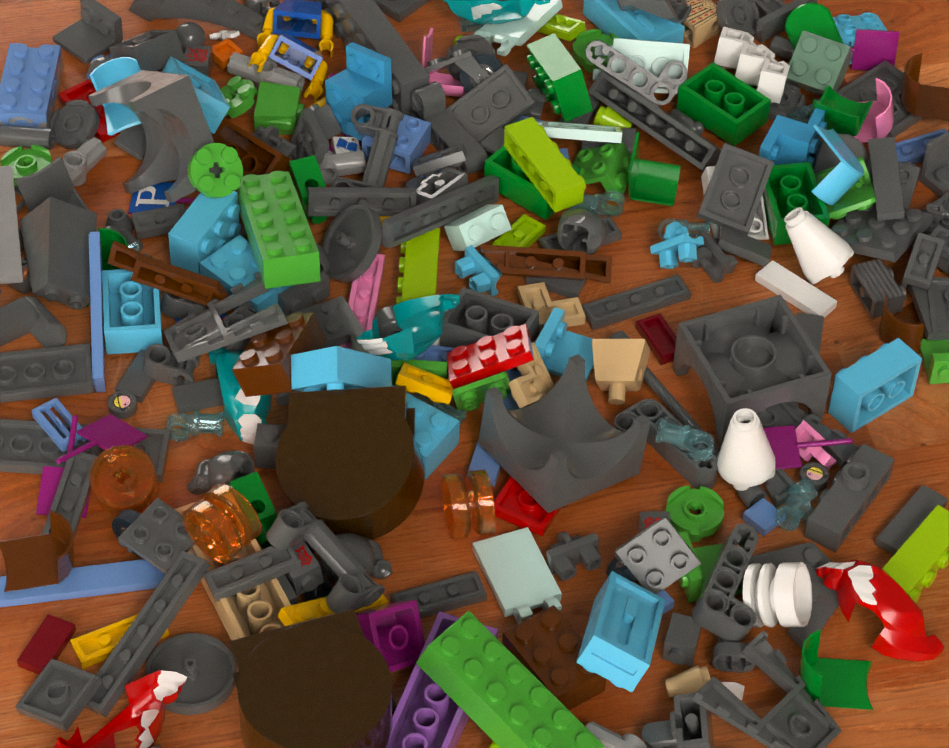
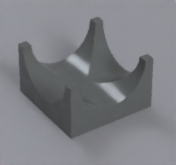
[88,70,222,203]
[673,295,832,449]
[478,354,651,513]

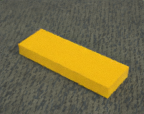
[70,614,169,669]

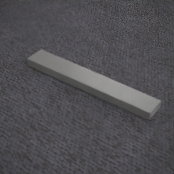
[0,166,23,284]

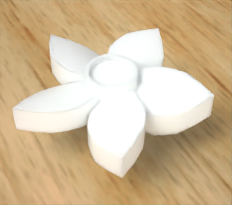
[209,30,240,41]

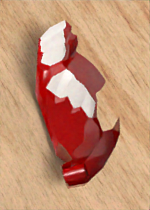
[815,560,945,662]
[47,670,187,748]

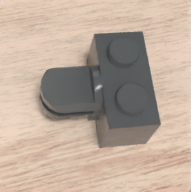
[406,167,469,206]
[642,692,714,748]

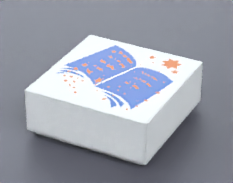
[331,136,360,154]

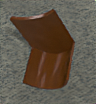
[900,53,949,121]
[879,295,926,354]
[0,510,74,592]

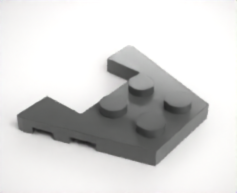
[739,542,839,649]

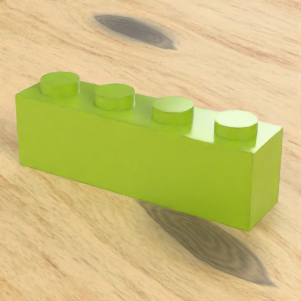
[504,117,586,212]
[396,228,440,304]
[883,505,949,603]

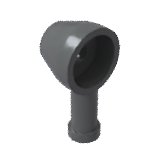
[106,209,143,252]

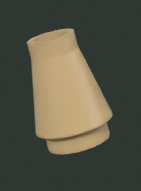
[665,665,711,698]

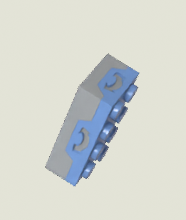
[0,43,64,128]

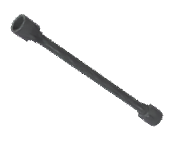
[609,331,767,508]

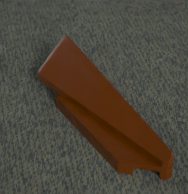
[107,241,236,314]
[480,244,612,284]

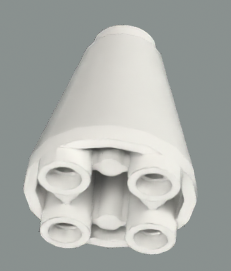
[784,207,854,285]
[717,408,775,491]

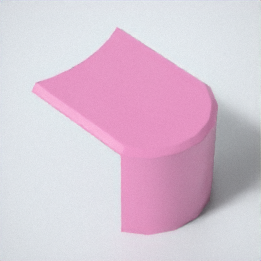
[422,28,466,97]
[854,78,894,143]

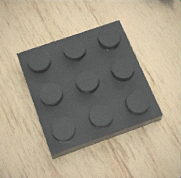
[836,60,924,138]
[831,202,933,262]

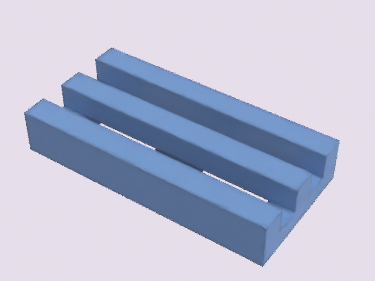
[31,397,87,452]

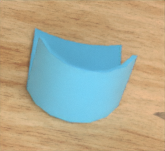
[89,57,141,136]
[811,124,864,205]

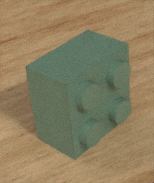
[786,30,853,96]

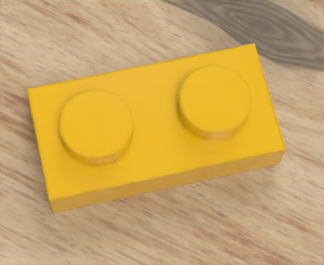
[395,362,453,405]

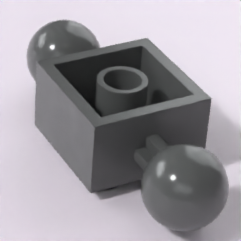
[88,22,206,84]

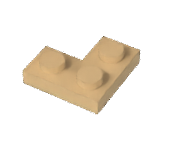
[517,282,586,332]
[508,342,554,408]

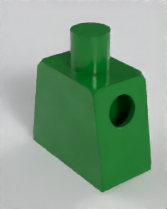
[289,155,327,224]
[229,471,277,549]

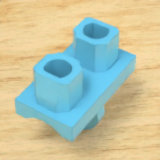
[650,222,704,269]
[454,245,502,296]

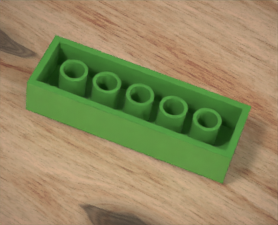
[236,171,321,289]
[416,611,605,748]

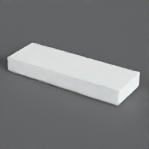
[755,260,837,318]

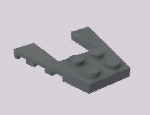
[163,272,288,363]
[276,296,379,406]
[757,402,862,508]
[692,630,842,748]

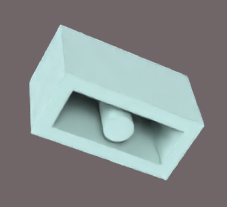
[444,204,512,251]

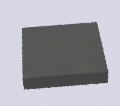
[15,659,103,731]

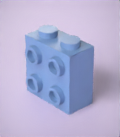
[362,114,431,174]

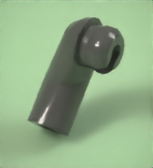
[670,109,704,134]

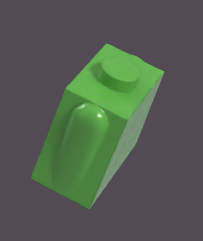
[254,81,305,135]

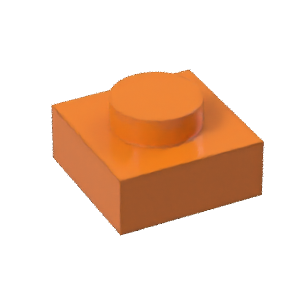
[212,38,243,69]

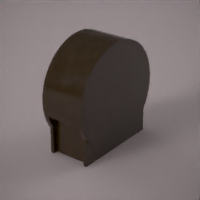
[276,386,425,540]
[230,609,392,748]

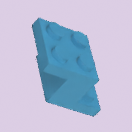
[325,42,392,141]
[759,108,827,167]

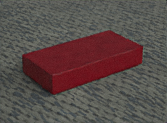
[635,313,677,365]
[17,614,76,675]

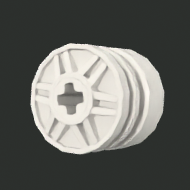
[743,562,812,628]

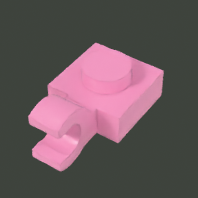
[795,420,837,470]

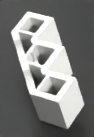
[714,27,790,104]

